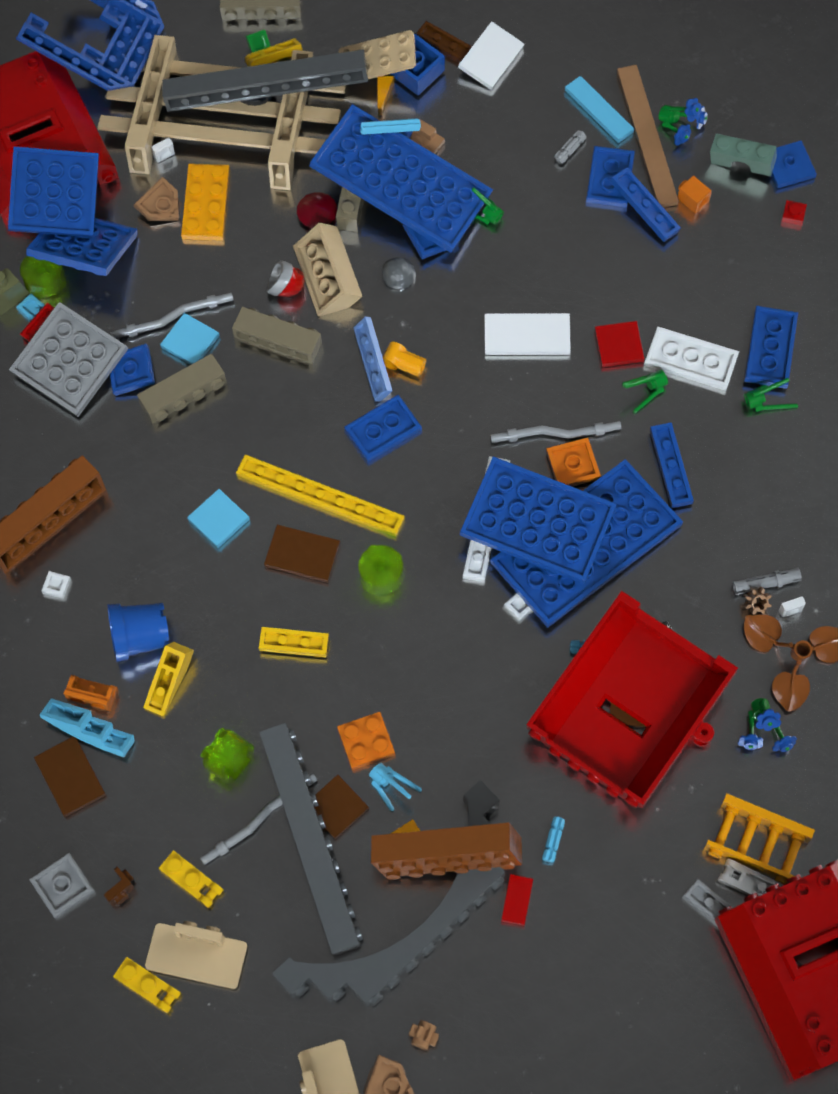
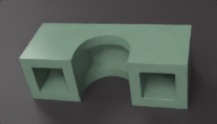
[710,134,777,176]

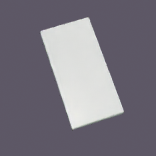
[485,313,570,355]
[644,326,739,391]

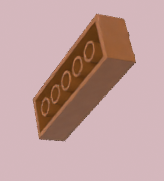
[0,455,106,574]
[371,822,522,880]

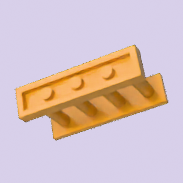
[704,793,815,885]

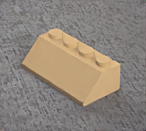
[293,223,363,316]

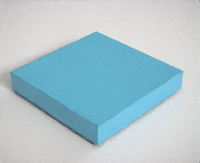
[160,313,220,365]
[187,489,250,548]

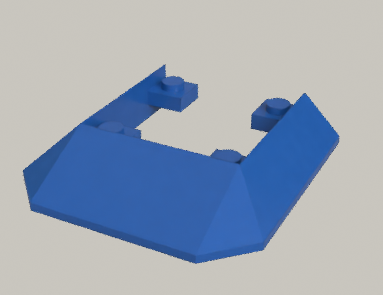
[16,0,164,91]

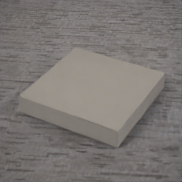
[29,853,95,919]

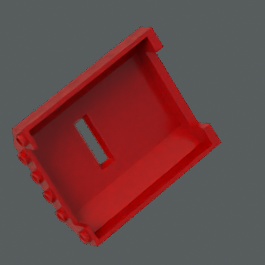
[0,51,119,225]
[526,591,738,809]
[714,860,838,1082]

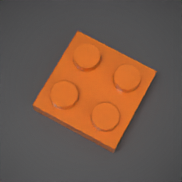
[546,438,601,487]
[337,712,395,770]

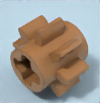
[743,587,772,615]
[408,1020,439,1050]

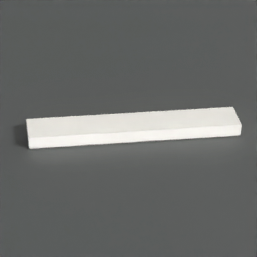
[463,456,510,583]

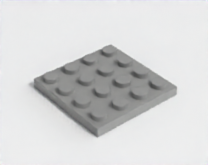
[9,302,129,417]

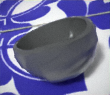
[382,257,416,290]

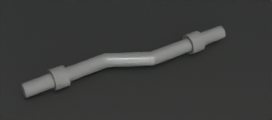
[110,292,233,339]
[490,421,621,443]
[200,773,318,865]

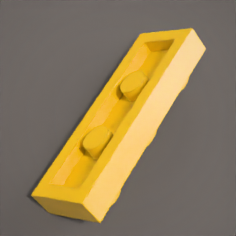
[259,627,329,658]

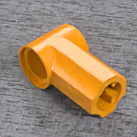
[382,342,426,377]

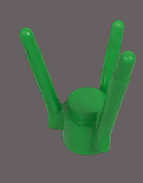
[472,187,504,226]
[622,369,668,413]
[744,378,799,412]

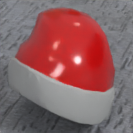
[266,261,305,297]

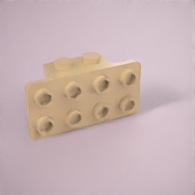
[338,30,416,79]
[145,921,248,989]
[298,1039,359,1094]

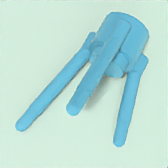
[369,763,422,811]

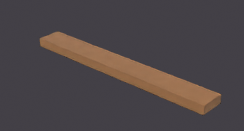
[617,65,679,208]

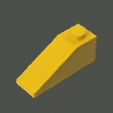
[143,642,194,716]

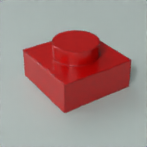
[782,200,807,226]

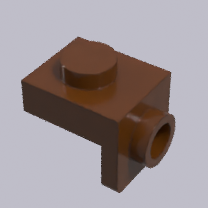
[104,866,135,906]

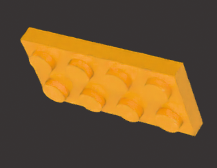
[181,164,230,241]

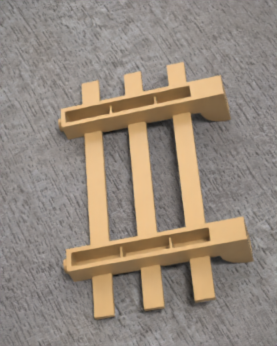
[97,35,346,190]

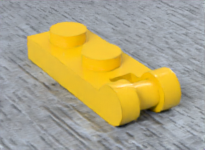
[244,38,303,67]
[158,850,224,909]
[113,957,181,1014]

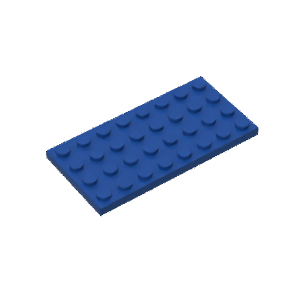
[309,104,493,253]
[490,459,683,628]

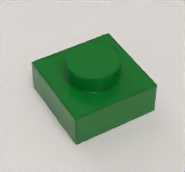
[245,29,271,53]

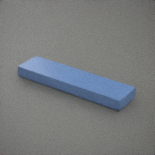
[353,317,393,402]

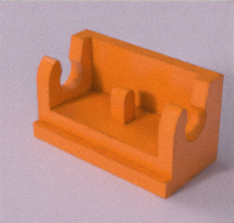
[63,675,118,712]

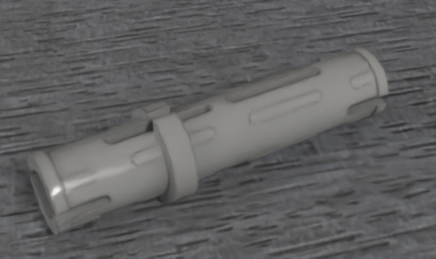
[732,567,802,595]

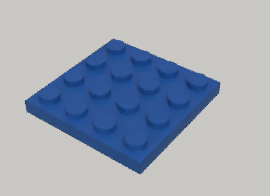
[8,147,99,237]
[26,218,138,276]

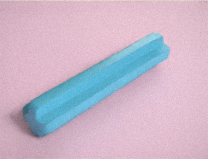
[360,118,421,134]

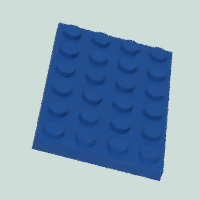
[460,456,617,584]

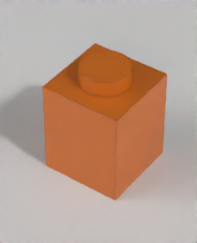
[678,175,712,214]

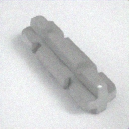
[554,130,587,164]

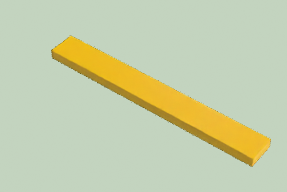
[236,454,405,537]

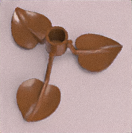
[744,614,838,712]

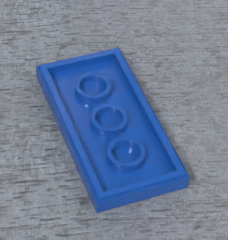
[744,306,798,389]

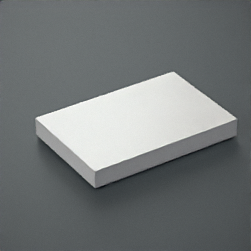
[458,22,524,90]

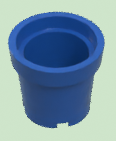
[107,602,169,662]

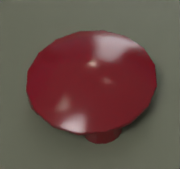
[297,192,337,230]

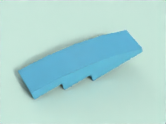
[40,698,135,757]

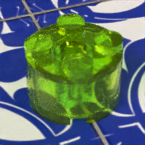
[20,256,66,299]
[358,545,404,596]
[201,728,254,783]

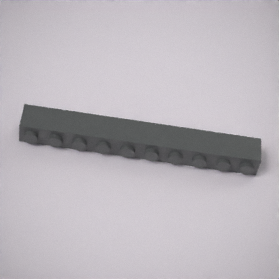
[162,49,368,112]
[259,723,363,956]

